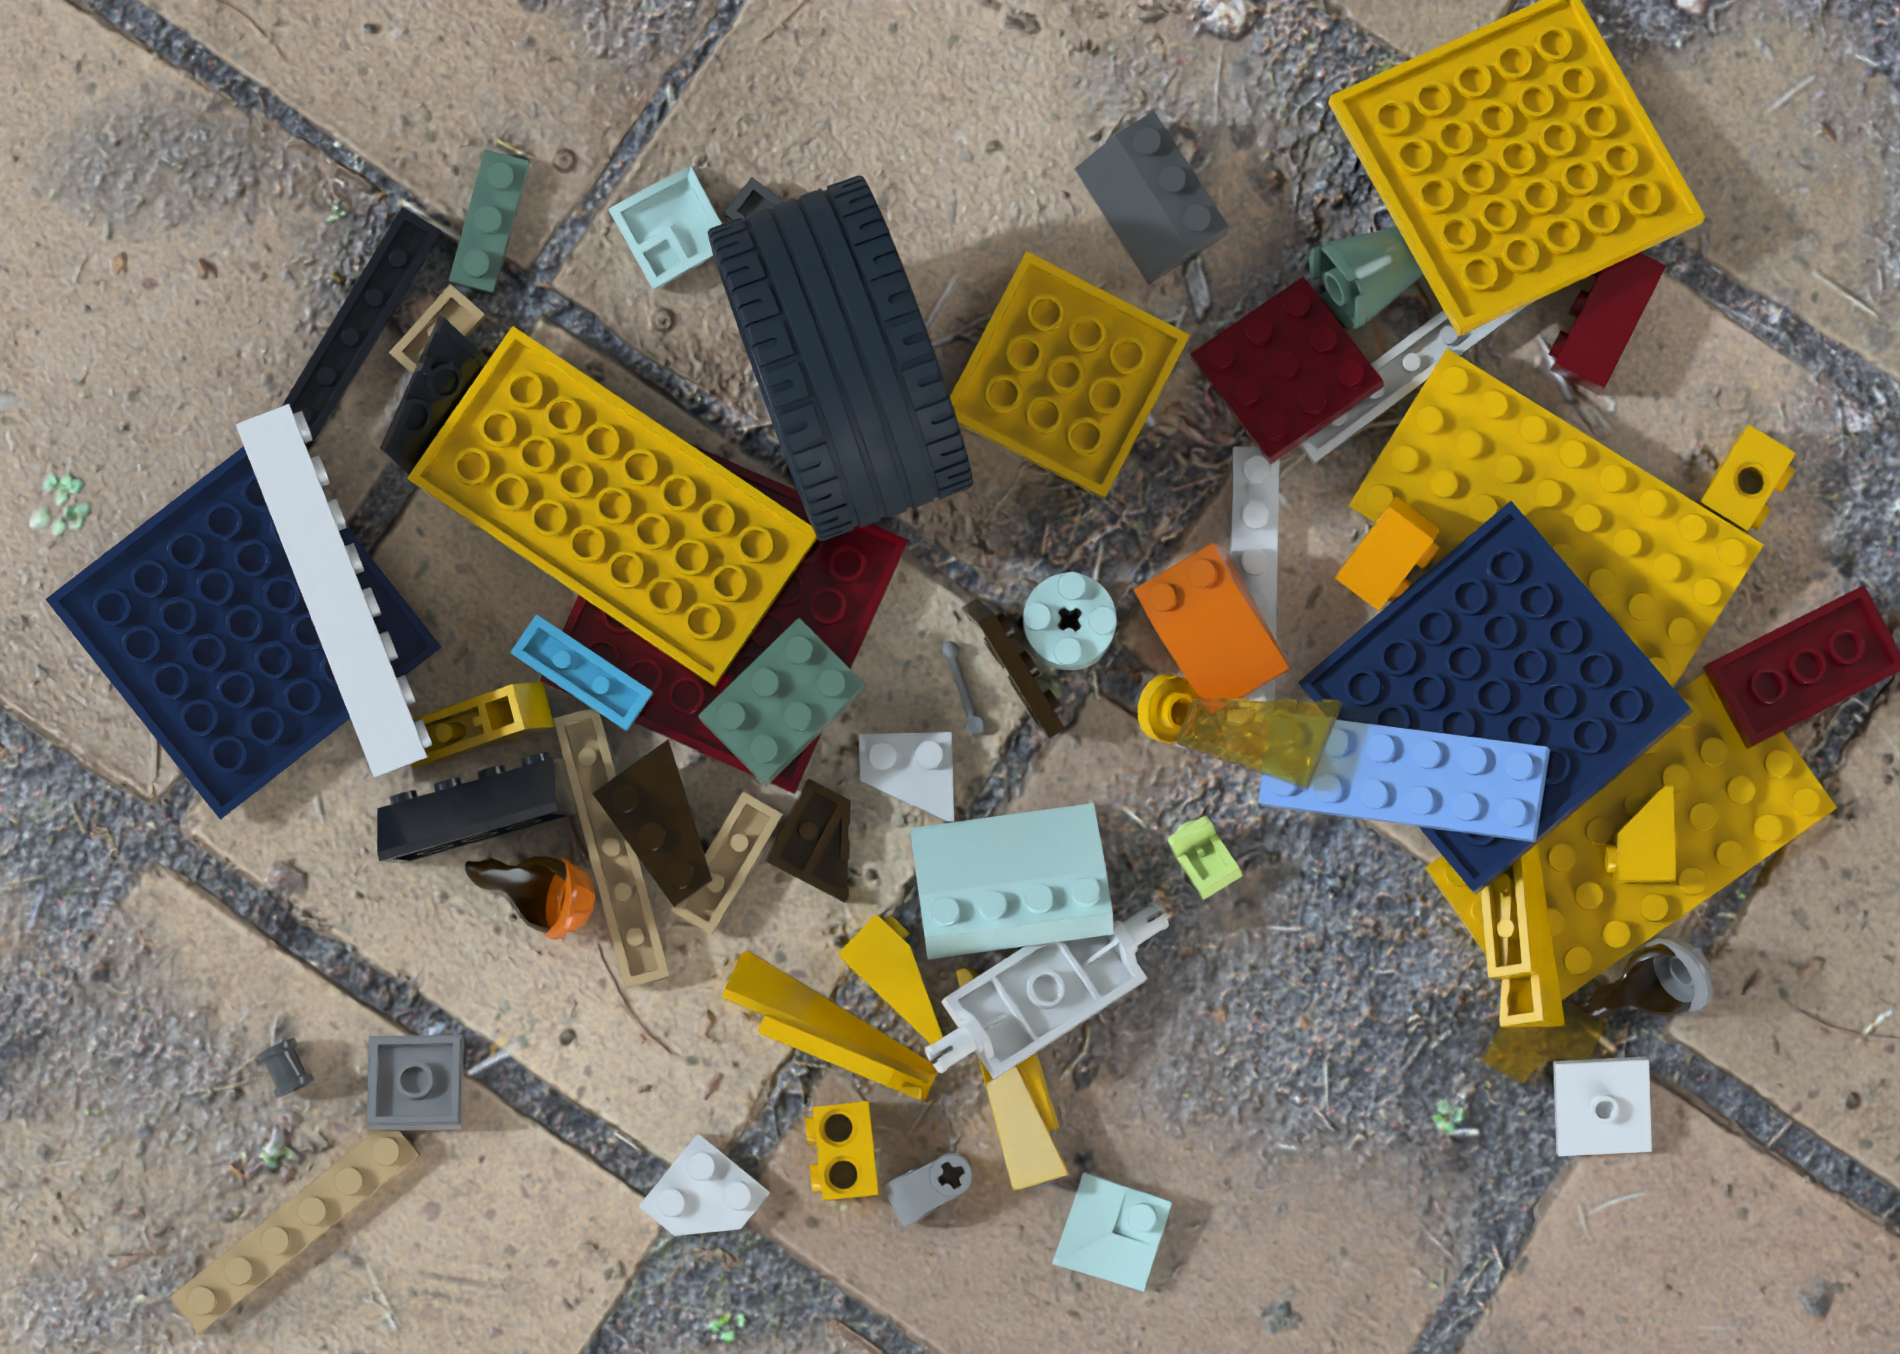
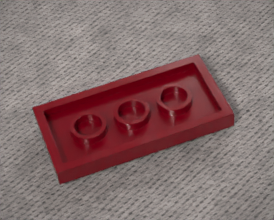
[1702,585,1900,749]

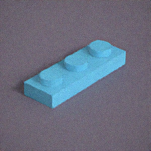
[510,614,653,732]

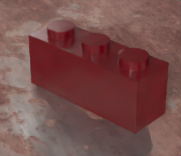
[1548,253,1666,395]

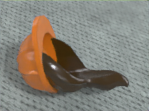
[465,856,596,940]

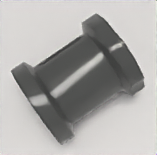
[257,1038,315,1098]

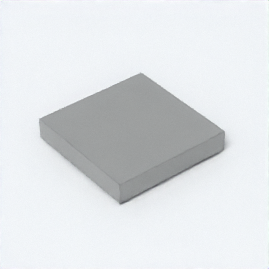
[367,1035,464,1131]

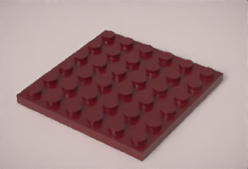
[540,441,908,795]

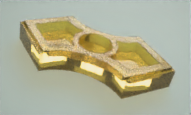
[1481,1001,1608,1084]

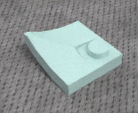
[608,166,723,290]
[1052,1172,1173,1292]

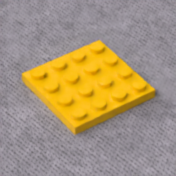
[950,251,1190,500]

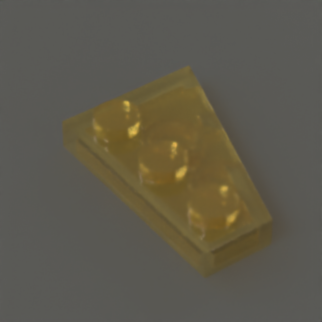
[1176,698,1342,790]

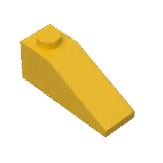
[411,682,554,768]
[837,914,943,1045]

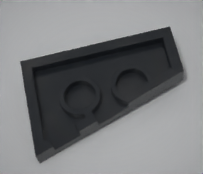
[380,315,489,475]

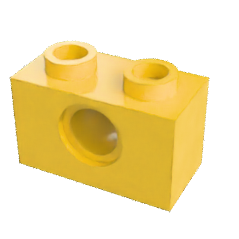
[1697,424,1796,533]

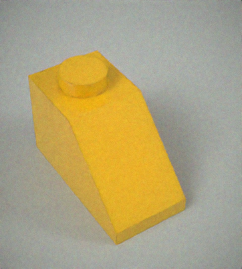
[1605,785,1676,883]

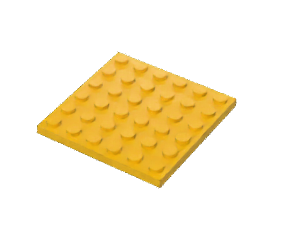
[1328,0,1705,337]

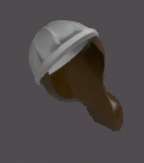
[1581,937,1713,1019]

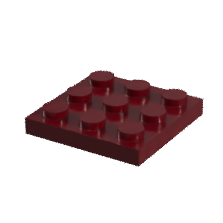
[1190,276,1384,465]

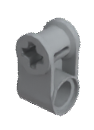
[881,1152,973,1227]

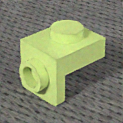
[1168,816,1243,900]

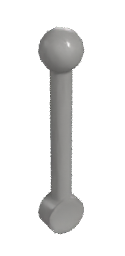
[941,641,984,735]

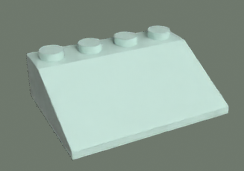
[910,803,1114,959]

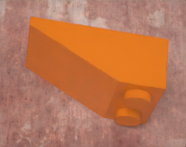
[1133,542,1291,715]

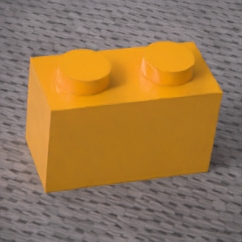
[1335,496,1440,611]

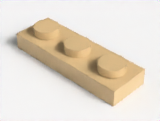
[672,791,784,935]

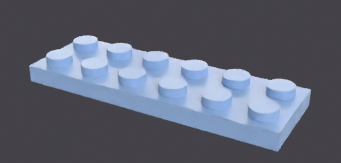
[1258,712,1550,842]

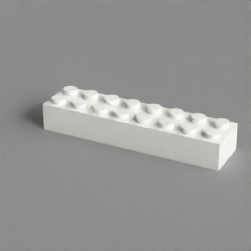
[236,404,432,778]

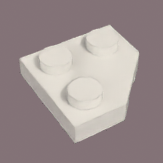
[639,1133,771,1236]

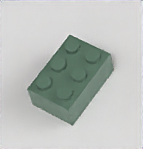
[698,618,866,787]

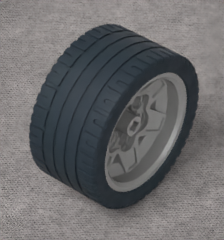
[707,175,973,541]

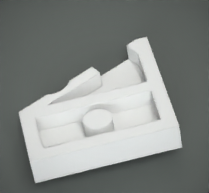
[859,732,954,822]

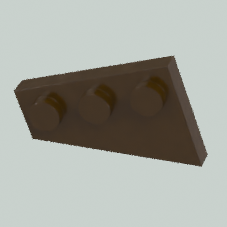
[962,598,1065,739]
[592,739,713,908]

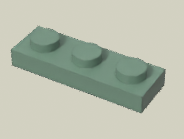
[449,149,531,296]

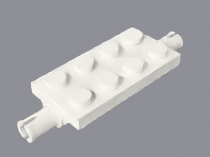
[925,902,1169,1080]

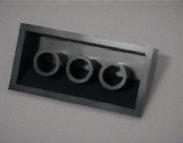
[377,752,578,863]

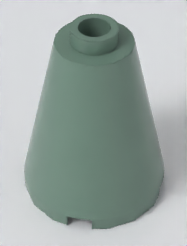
[1309,226,1424,329]

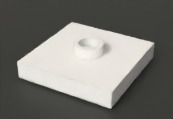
[1553,1056,1652,1156]

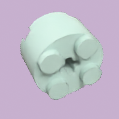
[1022,572,1117,670]

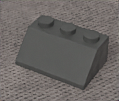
[1075,111,1229,285]

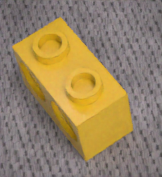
[805,1101,879,1201]

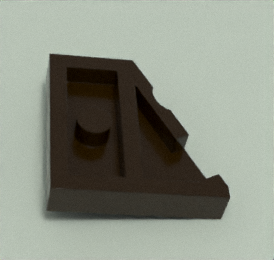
[765,779,851,903]

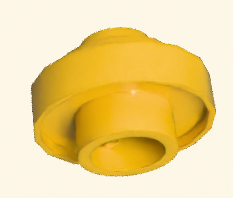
[1138,674,1199,744]

